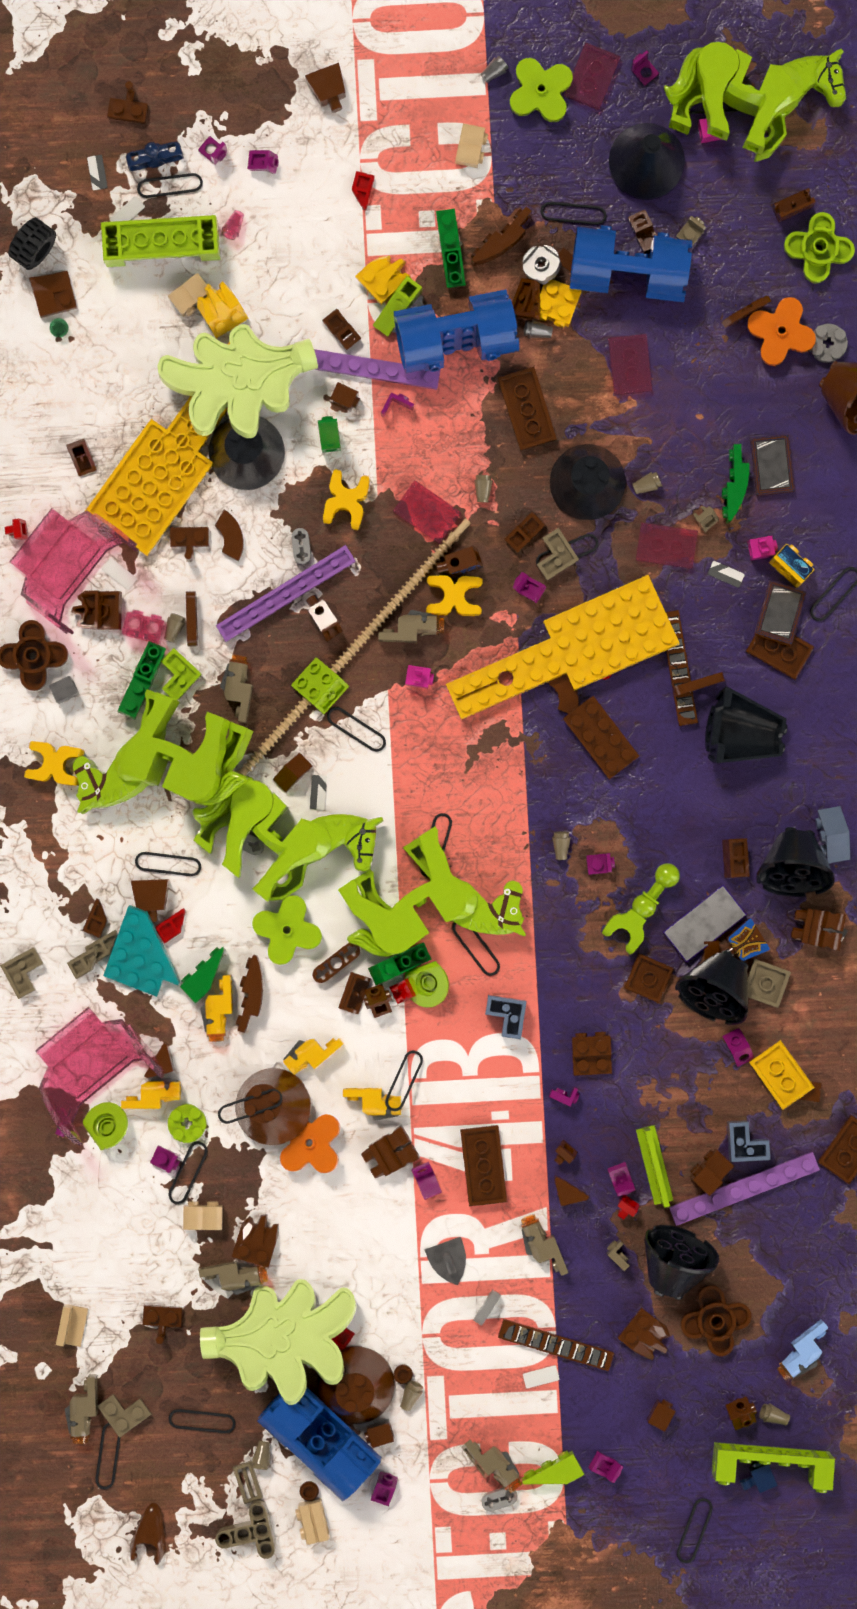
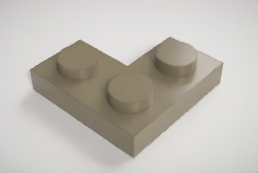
[537,528,579,581]
[0,947,44,999]
[97,1394,152,1438]

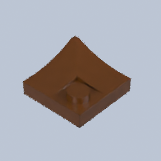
[29,271,78,318]

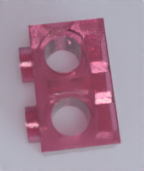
[121,609,166,645]

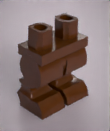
[791,909,846,951]
[361,1125,420,1178]

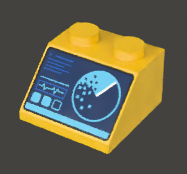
[769,544,815,588]

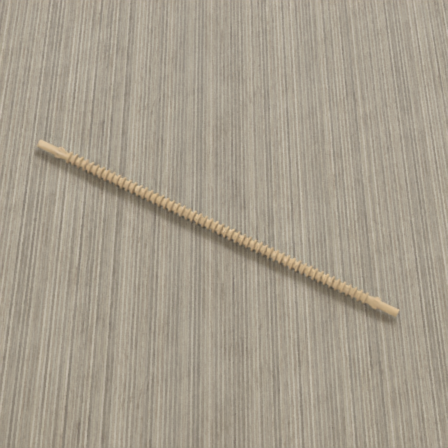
[236,518,471,776]

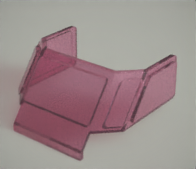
[9,508,139,635]
[35,1007,164,1146]

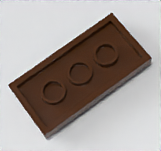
[498,367,557,451]
[563,695,639,780]
[460,1125,507,1207]

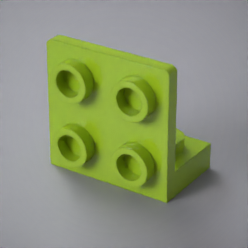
[291,658,349,714]

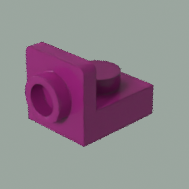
[247,150,279,174]
[586,853,615,875]
[549,1087,580,1106]
[150,1145,180,1174]
[371,1471,398,1507]

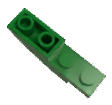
[436,208,466,288]
[722,444,749,523]
[117,641,166,720]

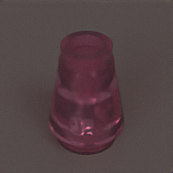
[222,210,244,240]

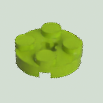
[168,1104,207,1143]

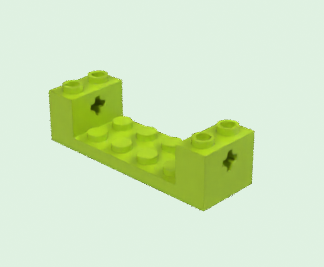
[101,215,221,267]
[712,1442,835,1493]

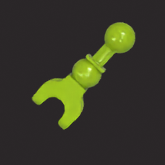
[602,863,680,954]

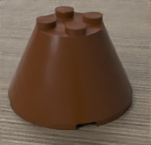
[819,361,857,435]
[235,1068,311,1146]
[318,1346,395,1424]

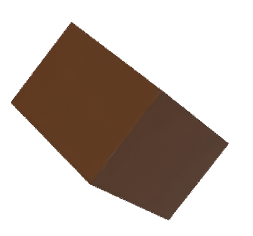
[66,439,97,476]
[273,752,313,793]
[144,1042,175,1078]
[554,1175,589,1206]

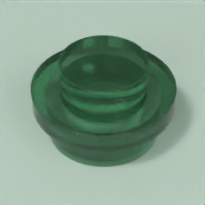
[49,318,69,338]

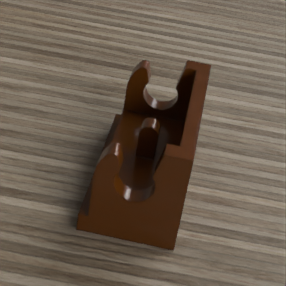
[771,188,816,222]
[722,838,750,878]
[338,971,371,1014]

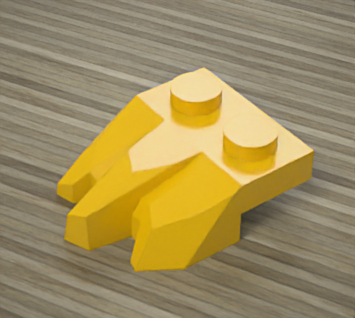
[355,255,410,305]
[197,281,249,339]

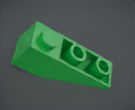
[318,416,341,453]
[368,942,432,985]
[180,947,225,1003]

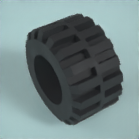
[8,217,56,270]

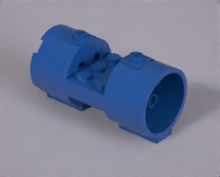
[569,225,692,302]
[394,289,519,374]
[257,1386,382,1502]

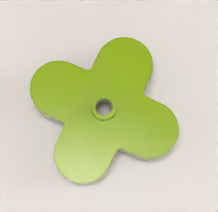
[510,58,573,122]
[784,212,855,283]
[252,895,322,965]

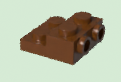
[571,1031,612,1076]

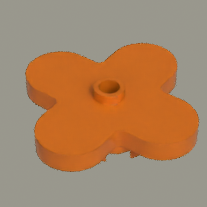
[747,297,816,366]
[280,1114,340,1173]

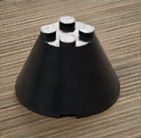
[209,416,285,490]
[550,444,626,520]
[756,827,835,897]
[675,950,748,1025]
[644,1225,719,1300]

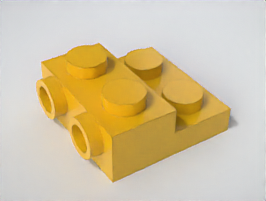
[539,280,582,328]

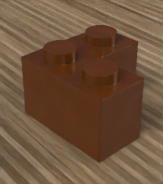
[689,1148,734,1196]

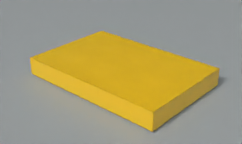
[749,1040,815,1110]

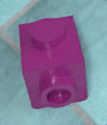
[512,572,546,603]
[607,1162,636,1196]
[588,1451,623,1483]

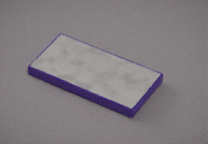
[663,885,747,962]

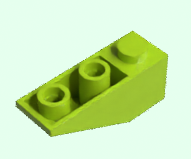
[373,276,422,337]
[521,1451,584,1484]

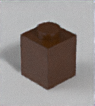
[330,382,361,412]
[646,1399,676,1432]
[364,1419,395,1448]

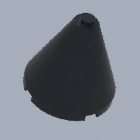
[608,123,685,200]

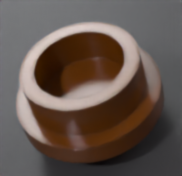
[394,1364,413,1384]
[299,1481,319,1501]

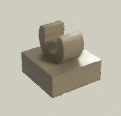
[693,506,719,533]

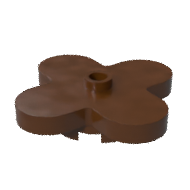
[0,620,69,691]
[680,1284,751,1356]

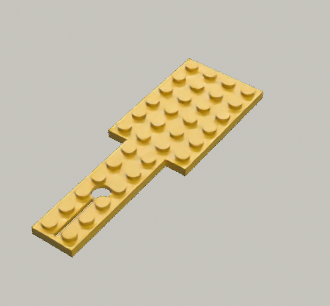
[85,341,230,557]
[446,575,680,720]

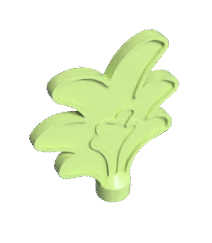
[157,324,318,438]
[200,1279,357,1405]

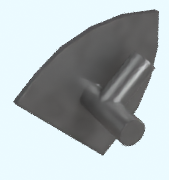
[424,1236,466,1285]

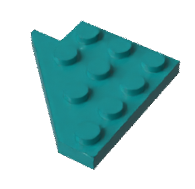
[103,905,180,997]

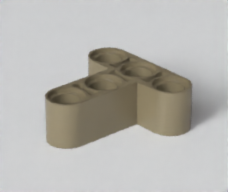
[215,1499,276,1559]

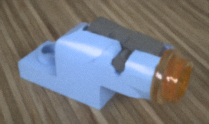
[776,1319,828,1381]

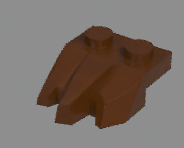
[70,590,122,630]
[232,1214,279,1268]
[617,1307,670,1361]

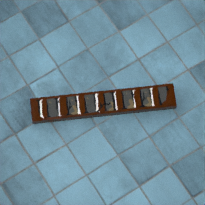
[666,610,698,726]
[498,1318,614,1371]

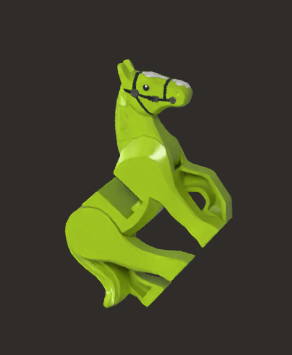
[664,42,846,162]
[192,776,384,902]

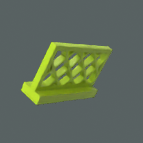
[635,1125,673,1208]

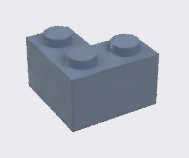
[815,806,850,863]
[485,995,527,1040]
[727,1120,770,1162]

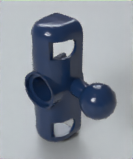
[126,141,184,171]

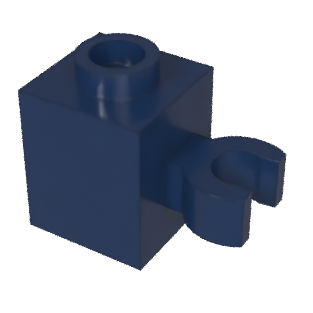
[740,1461,778,1493]

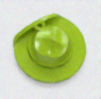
[405,961,449,1008]
[83,1102,128,1150]

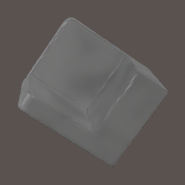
[49,676,80,704]

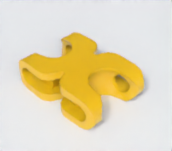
[323,469,370,530]
[426,575,483,616]
[24,741,85,786]

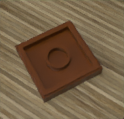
[624,953,674,1003]

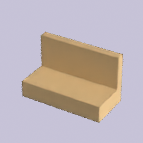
[56,1304,88,1347]

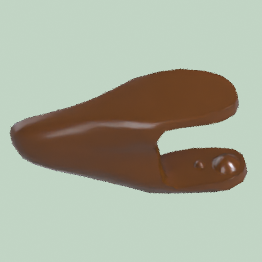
[130,1503,166,1565]

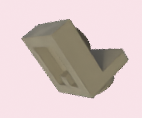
[675,216,706,249]
[606,1239,630,1271]

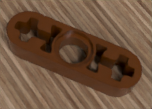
[186,591,198,647]
[672,672,725,696]
[312,943,360,983]

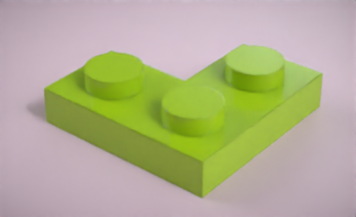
[161,648,202,701]

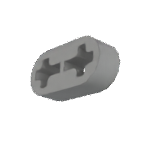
[292,528,311,565]
[243,834,265,855]
[473,1290,501,1326]
[481,1486,517,1512]

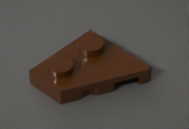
[512,278,540,320]

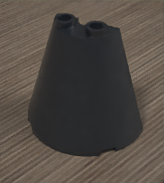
[705,687,788,763]

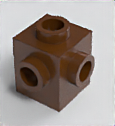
[363,984,392,1018]
[725,1396,757,1430]

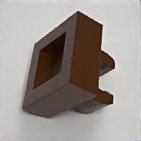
[554,1139,578,1165]

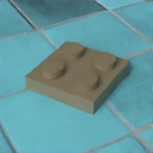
[747,959,791,1008]

